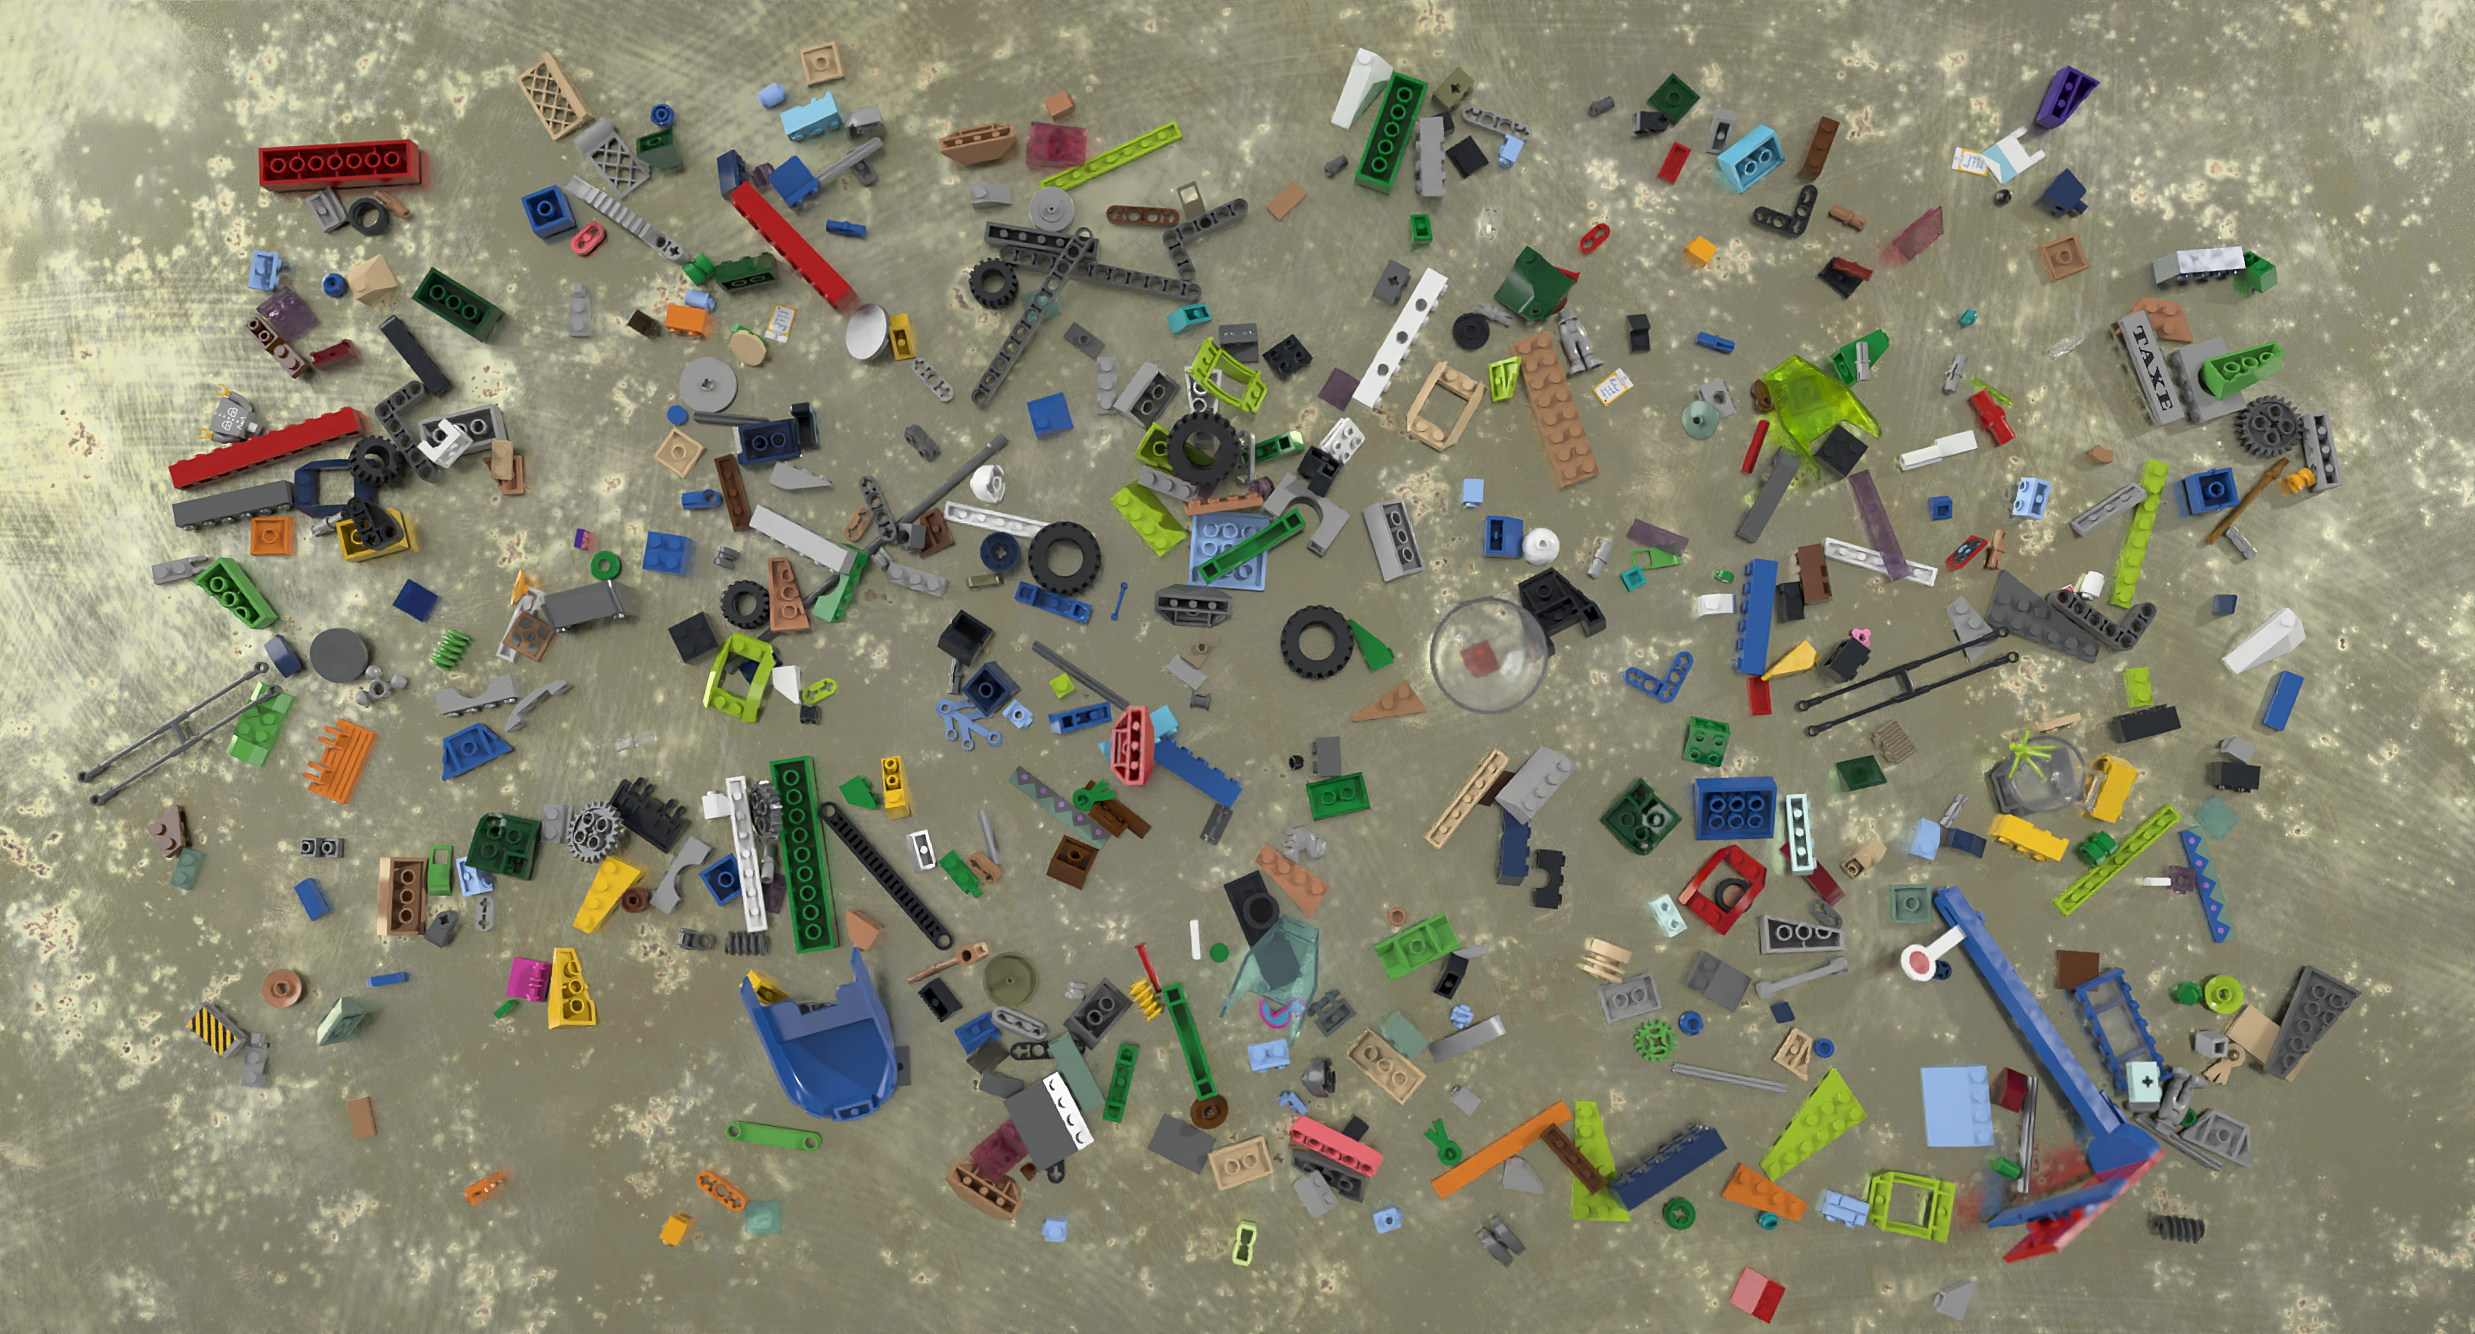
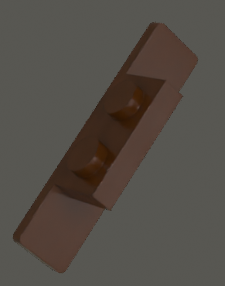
[1085,780,1151,839]

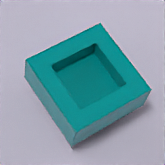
[1621,565,1647,591]

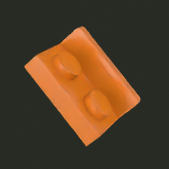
[464,1172,501,1207]

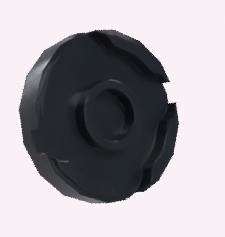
[1452,313,1490,351]

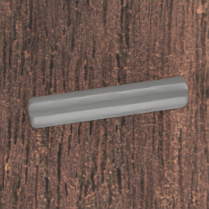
[976,809,1002,865]

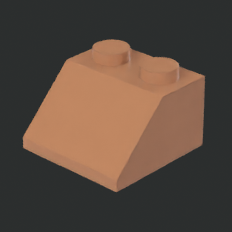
[845,909,885,952]

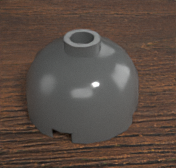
[1302,1058,1336,1098]

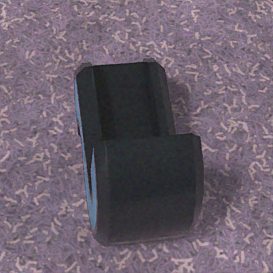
[790,402,818,449]

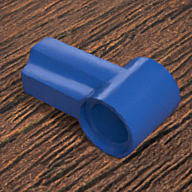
[681,489,723,510]

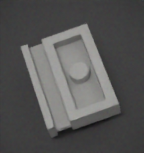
[305,186,349,233]
[541,804,574,844]

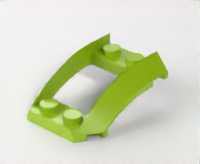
[1186,336,1268,414]
[703,631,776,722]
[1867,1171,1956,1243]

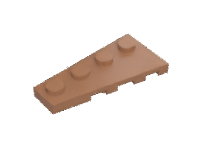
[1182,492,1263,516]
[768,557,810,633]
[1255,844,1330,918]

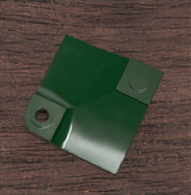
[1494,246,1574,323]
[1600,776,1683,856]
[465,812,540,881]

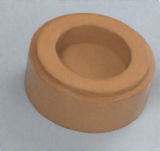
[1387,907,1407,926]

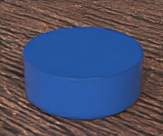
[667,405,688,425]
[1813,1038,1834,1058]

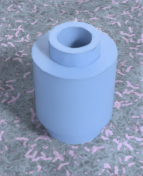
[757,82,786,108]
[685,289,715,312]

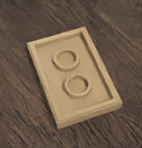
[1207,1135,1275,1192]

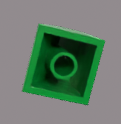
[1830,329,1890,390]

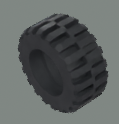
[1165,410,1240,487]
[1028,521,1101,595]
[1280,605,1354,680]

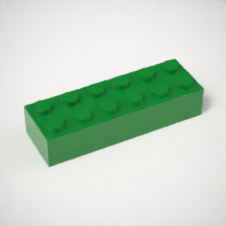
[1354,71,1429,195]

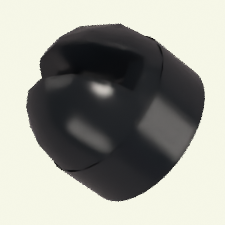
[1995,189,2012,206]
[1288,755,1304,771]

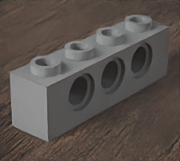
[2299,411,2343,492]

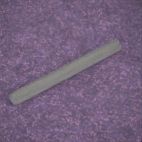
[1672,1063,1788,1095]
[2017,1076,2039,1193]

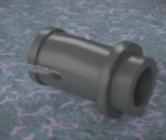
[1589,96,1615,116]
[1324,154,1349,176]

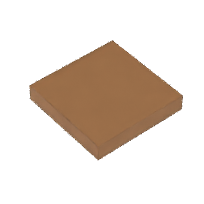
[2038,233,2089,282]

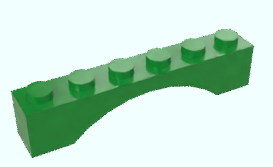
[1197,508,1306,586]
[1162,981,1218,1101]

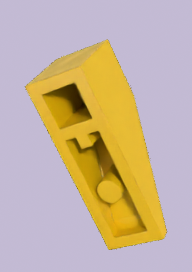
[1761,640,1821,681]

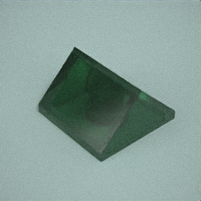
[1836,755,1887,792]

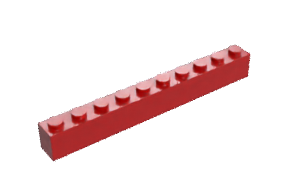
[168,406,365,491]

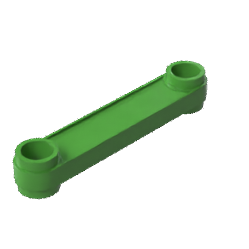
[725,1121,821,1151]

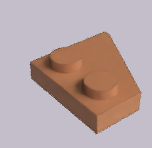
[483,455,524,495]

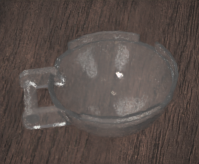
[2005,735,2107,813]

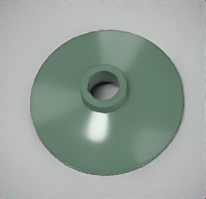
[1682,401,1719,439]

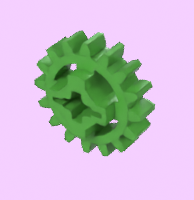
[1635,1020,1678,1062]

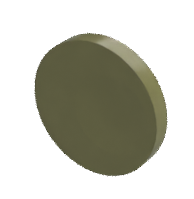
[983,952,1039,1009]

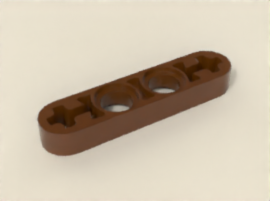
[1106,205,1180,228]

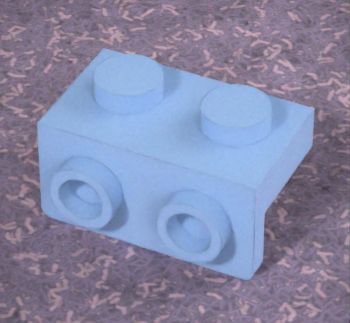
[248,250,282,293]

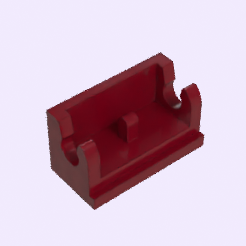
[309,339,357,371]

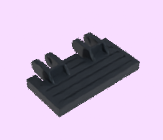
[608,777,688,854]

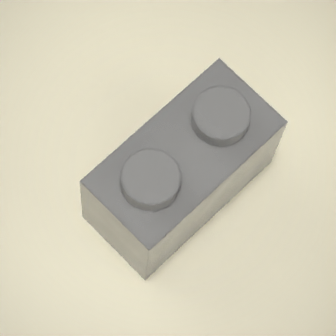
[1292,1169,1339,1219]

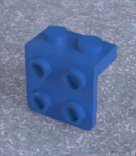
[767,155,820,208]

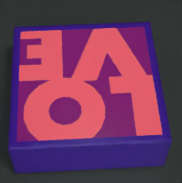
[574,528,590,550]

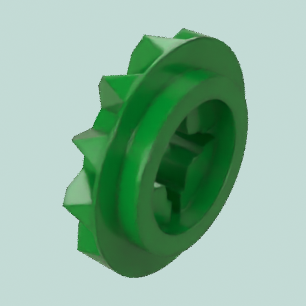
[1664,1198,1696,1230]

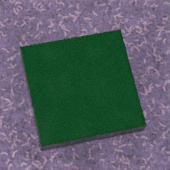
[1647,73,1701,126]

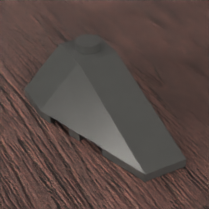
[1291,1150,1371,1204]

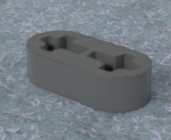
[1809,899,1843,929]

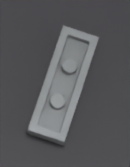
[1097,357,1117,415]

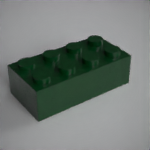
[411,267,503,343]

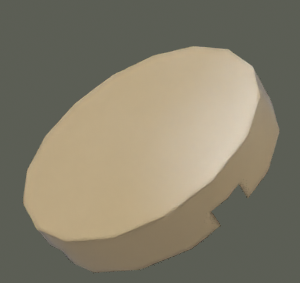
[730,330,766,366]

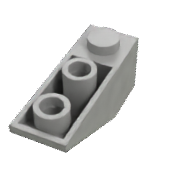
[769,461,833,492]

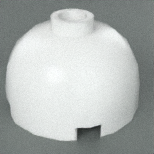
[970,465,1005,503]
[1522,528,1560,566]

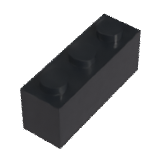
[2112,704,2181,743]

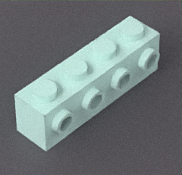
[1785,794,1817,876]

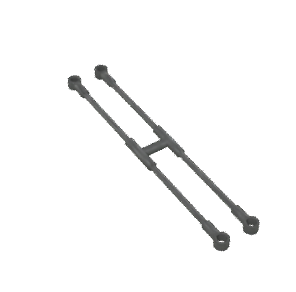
[77,662,282,806]

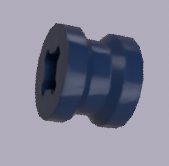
[1932,960,1952,980]

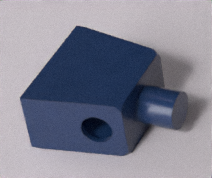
[2038,168,2088,215]

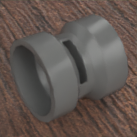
[713,545,738,569]

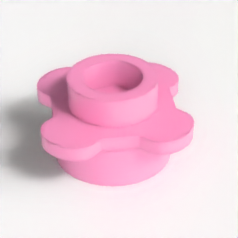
[1852,628,1871,647]

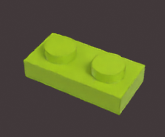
[2126,667,2154,707]

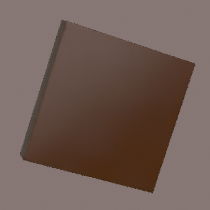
[2057,950,2100,992]

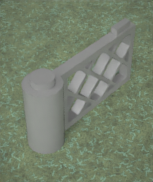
[573,117,652,200]

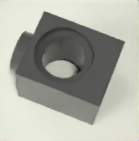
[897,522,926,551]

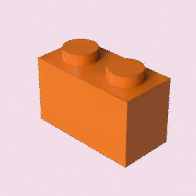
[664,303,710,338]

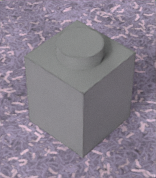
[2220,735,2258,764]
[2195,1030,2229,1059]
[1450,1084,1482,1116]

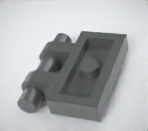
[1306,988,1357,1038]

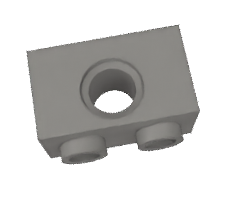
[1696,378,1736,421]

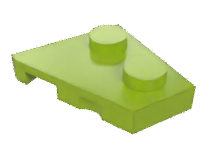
[1488,356,1522,402]

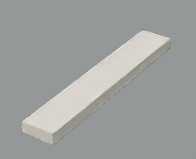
[1824,537,1938,588]

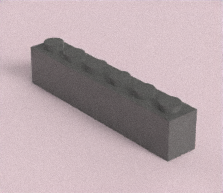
[984,221,1101,262]
[172,480,295,531]

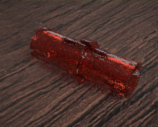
[1832,256,1873,282]

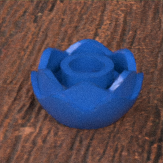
[650,104,674,127]
[322,273,346,296]
[1679,1011,1704,1036]

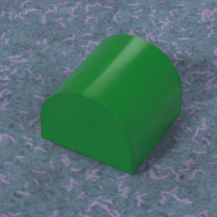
[1992,1156,2020,1179]

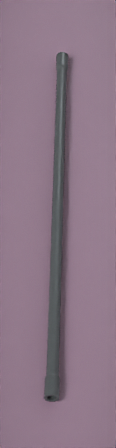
[723,433,1008,675]

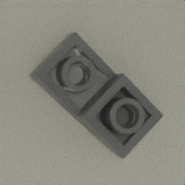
[299,837,343,858]
[978,1070,1023,1099]

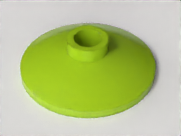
[2204,975,2244,1014]

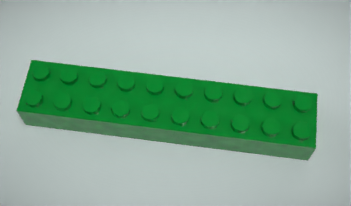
[769,756,839,954]

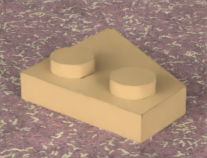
[1774,1027,1813,1081]

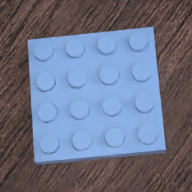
[1188,511,1269,591]

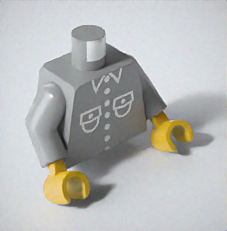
[196,384,262,444]

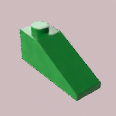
[1243,431,1305,468]
[1348,619,1395,673]

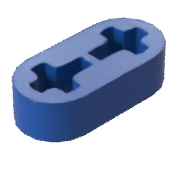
[366,972,405,988]

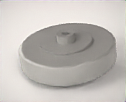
[1029,187,1075,233]

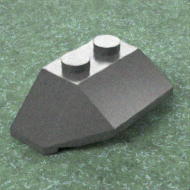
[1154,584,1232,628]

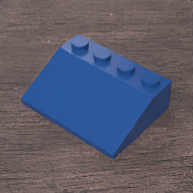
[1694,776,1777,840]

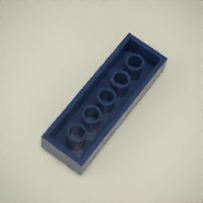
[1607,1125,1728,1212]

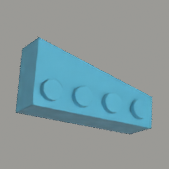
[1098,705,1179,765]

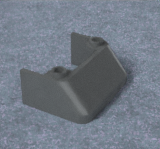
[539,580,634,633]

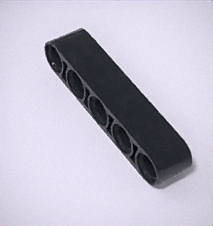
[378,314,452,397]

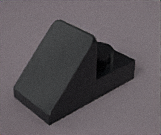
[1626,314,1651,353]

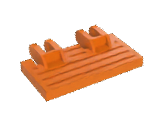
[302,718,376,804]

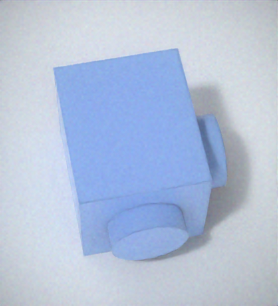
[1372,1205,1403,1234]
[1042,1217,1068,1242]

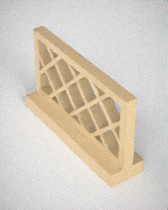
[515,51,594,142]

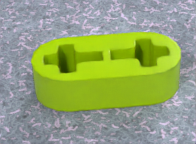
[802,678,838,704]

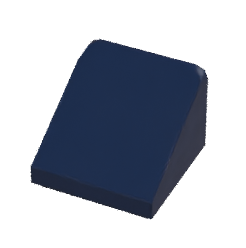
[2212,594,2237,616]
[1770,1000,1795,1024]

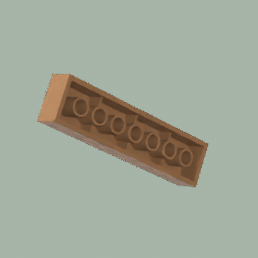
[1510,331,1600,489]

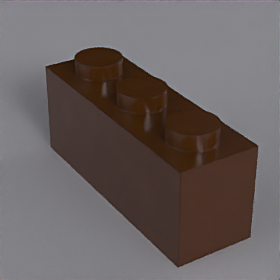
[1797,116,1840,181]

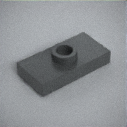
[1063,321,1105,360]
[895,1046,911,1086]

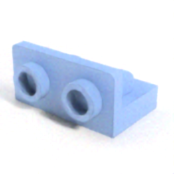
[456,857,494,897]
[1248,1039,1290,1073]

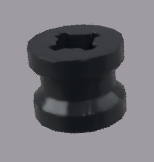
[800,705,819,724]

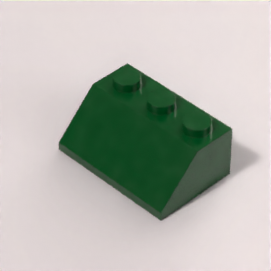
[716,252,780,292]

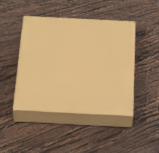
[799,41,845,87]
[652,427,706,480]

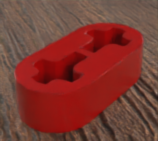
[1578,223,1610,255]

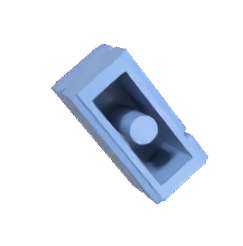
[1821,1190,1870,1229]

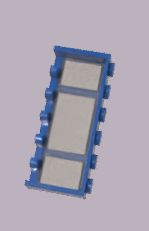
[2074,967,2172,1095]

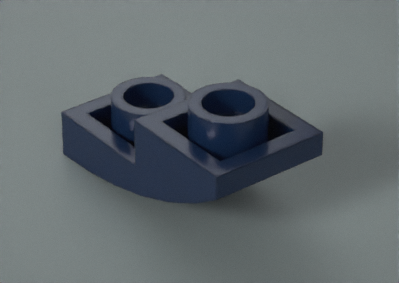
[264,634,301,678]

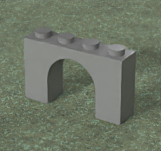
[2171,336,2247,425]
[1260,472,1350,556]

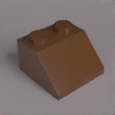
[1046,835,1099,890]

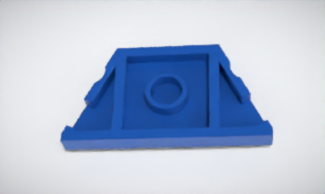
[441,722,513,781]

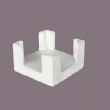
[417,418,474,469]

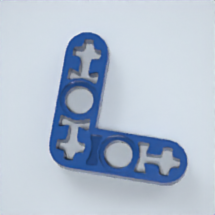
[1623,651,1693,703]

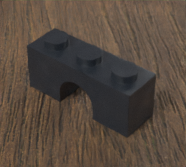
[1532,849,1565,909]

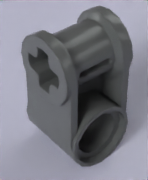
[424,910,459,948]
[675,928,716,951]

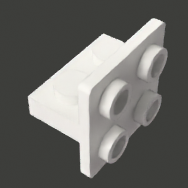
[1318,417,1365,464]

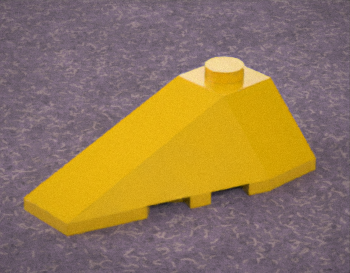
[548,948,596,1030]

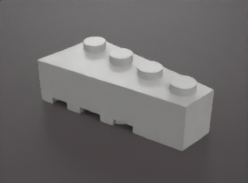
[1415,116,1446,197]
[1759,914,1845,955]

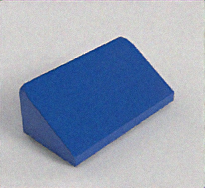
[294,878,330,921]

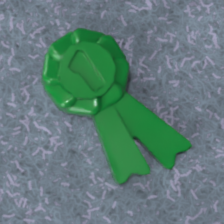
[1072,778,1116,812]
[1424,1119,1462,1166]

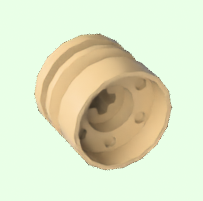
[1583,938,1632,984]

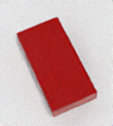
[1657,142,1691,184]
[1748,676,1772,716]

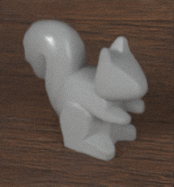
[1284,825,1327,864]

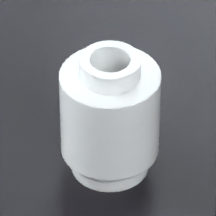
[2079,571,2104,601]

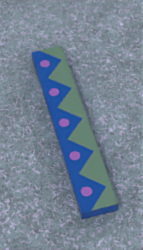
[2180,826,2237,943]

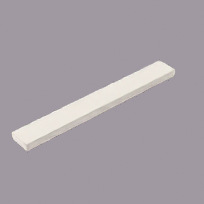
[943,501,1096,550]
[725,776,768,933]

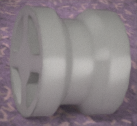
[870,547,894,571]
[1065,981,1087,1000]

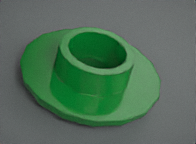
[589,551,620,581]

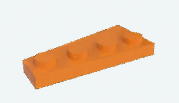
[1720,1163,1809,1221]

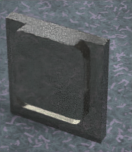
[965,1036,1010,1075]

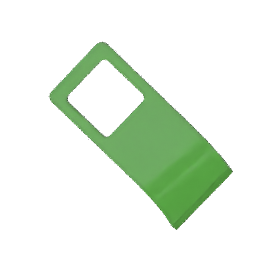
[1631,543,1683,571]
[427,845,452,896]

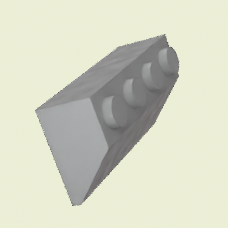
[1362,498,1426,582]
[1495,746,1577,825]

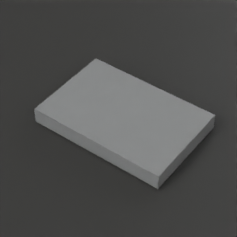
[1596,971,1663,1024]

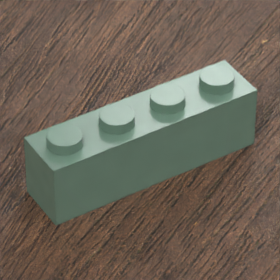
[1047,1031,1106,1114]

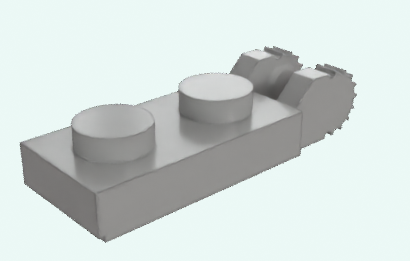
[151,555,208,585]

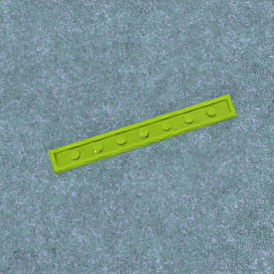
[1038,120,1183,192]
[2052,803,2182,917]

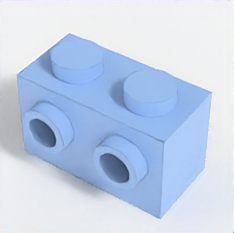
[2012,478,2052,520]

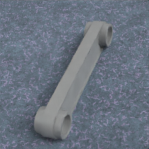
[1755,956,1849,999]

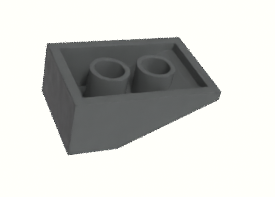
[1682,950,1752,1013]
[1063,978,1133,1051]

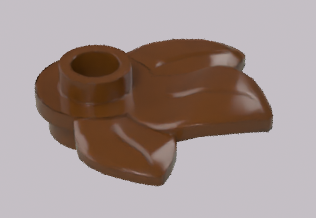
[1753,379,1787,413]

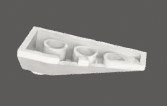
[1331,48,1393,130]
[2223,608,2306,674]

